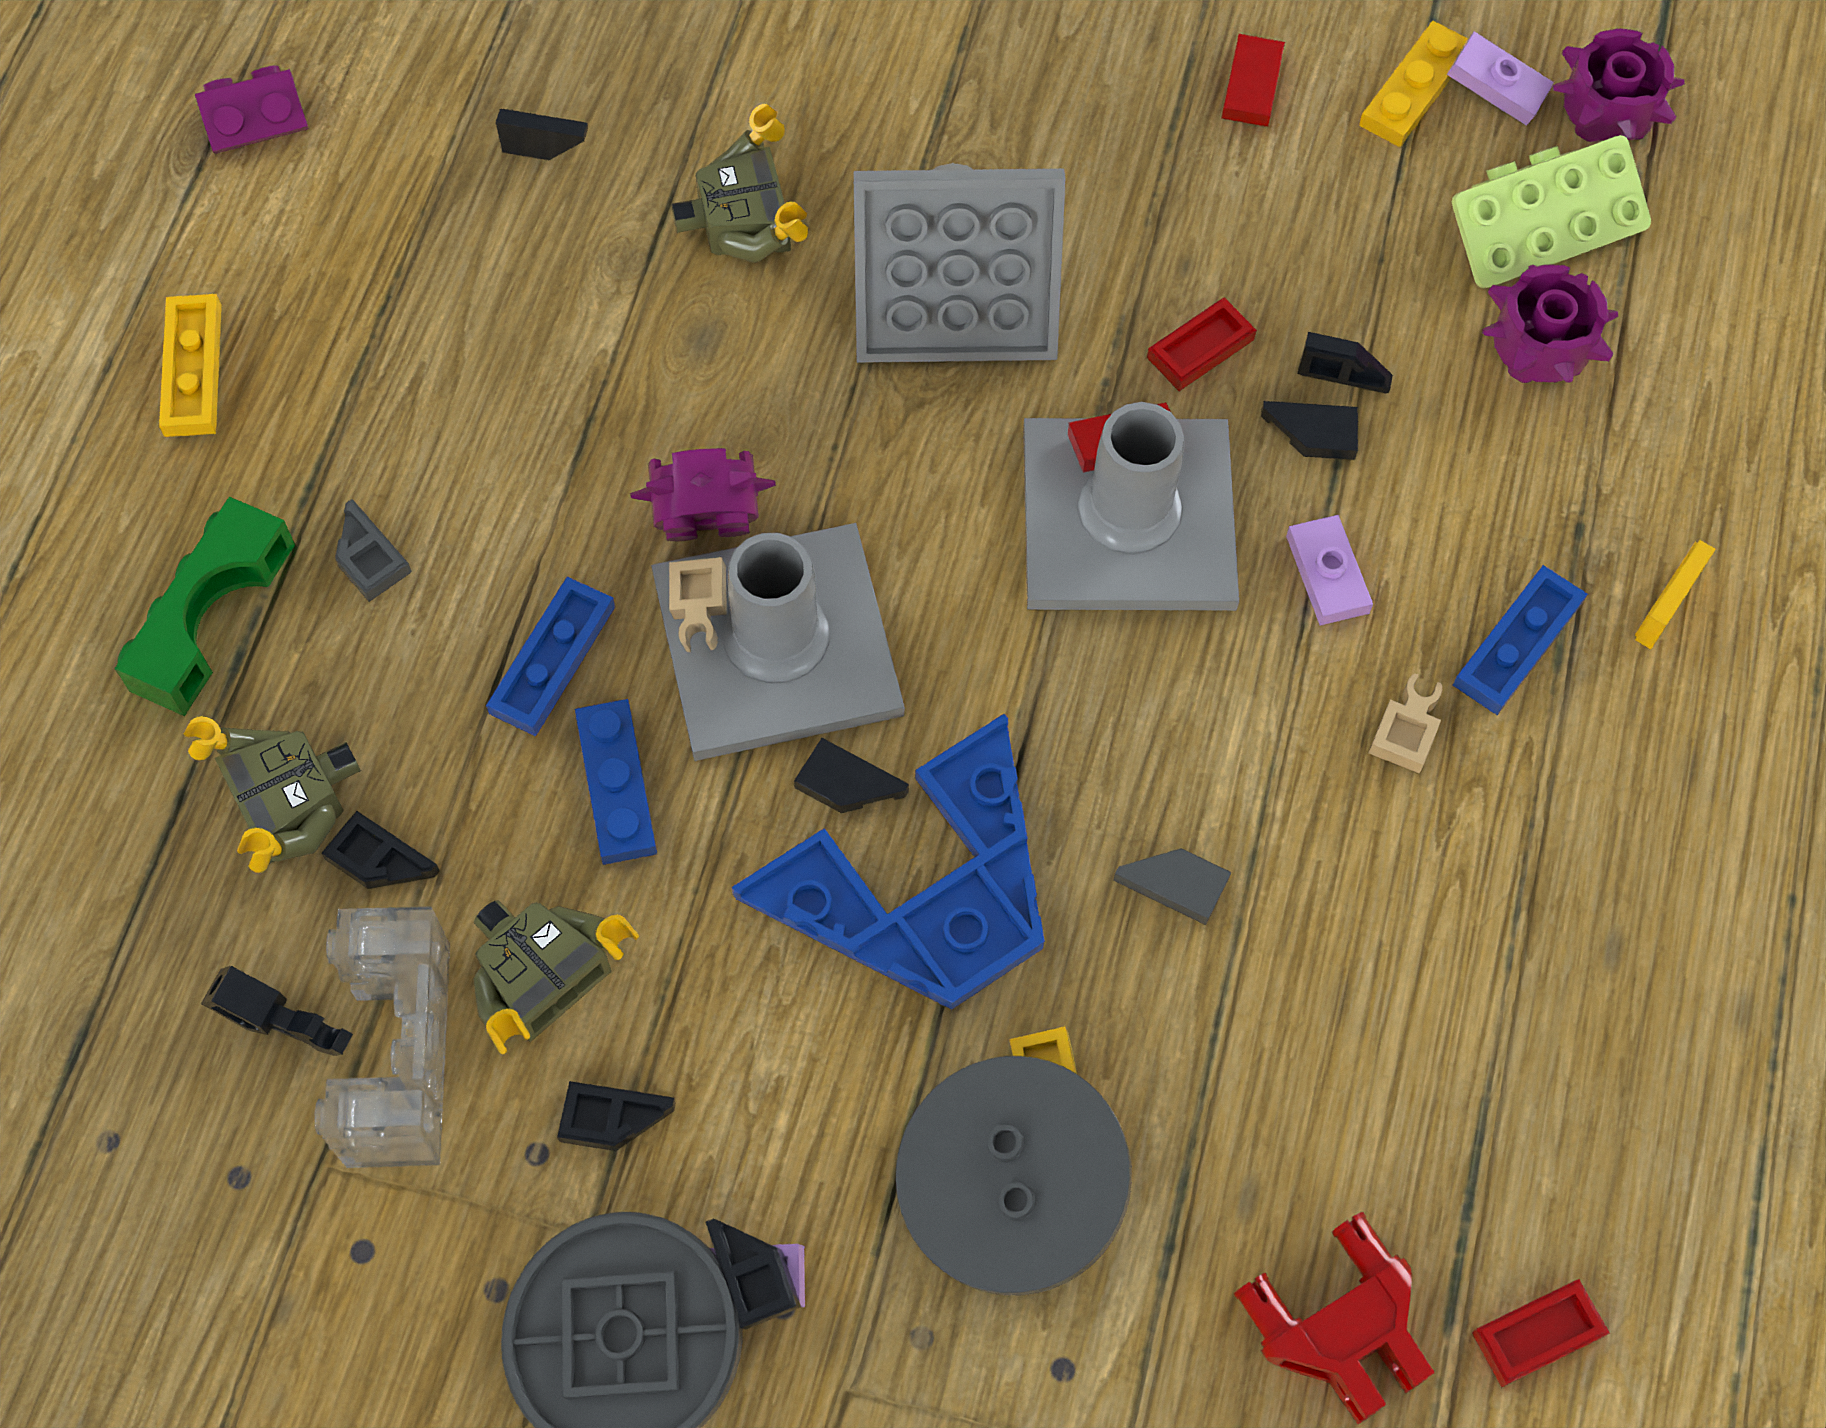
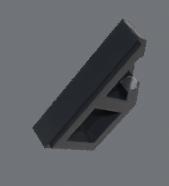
[1261,401,1358,460]
[322,811,440,889]
[557,1081,676,1151]
[706,1218,801,1329]

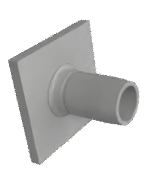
[853,163,1065,363]
[1023,402,1239,611]
[651,523,905,761]

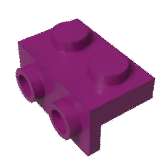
[194,65,309,154]

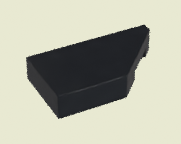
[495,109,588,160]
[1297,332,1393,394]
[794,738,909,813]

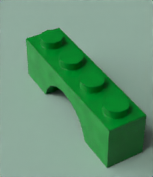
[114,496,295,716]

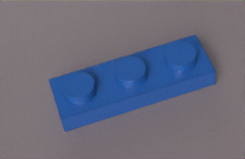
[1453,565,1588,715]
[486,577,615,736]
[575,699,657,865]

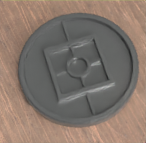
[896,1056,1132,1296]
[501,1212,743,1428]

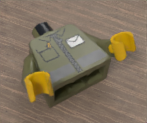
[671,104,808,263]
[183,716,361,873]
[473,900,639,1054]

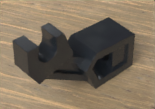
[201,966,353,1056]

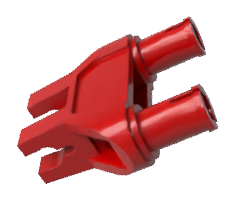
[1234,1212,1435,1424]

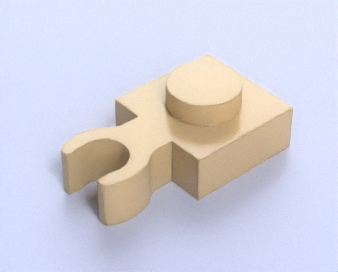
[669,557,727,652]
[1368,673,1442,773]

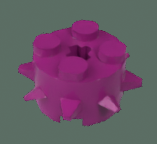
[1553,28,1685,142]
[1482,264,1618,383]
[630,448,776,542]

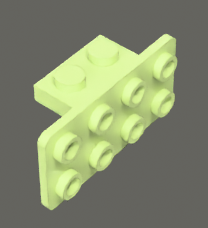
[1452,135,1651,288]

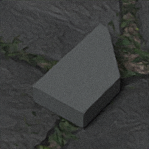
[335,499,412,602]
[1113,848,1231,925]

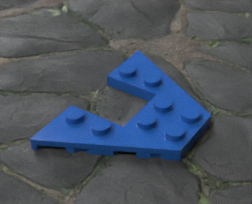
[731,714,1045,1010]

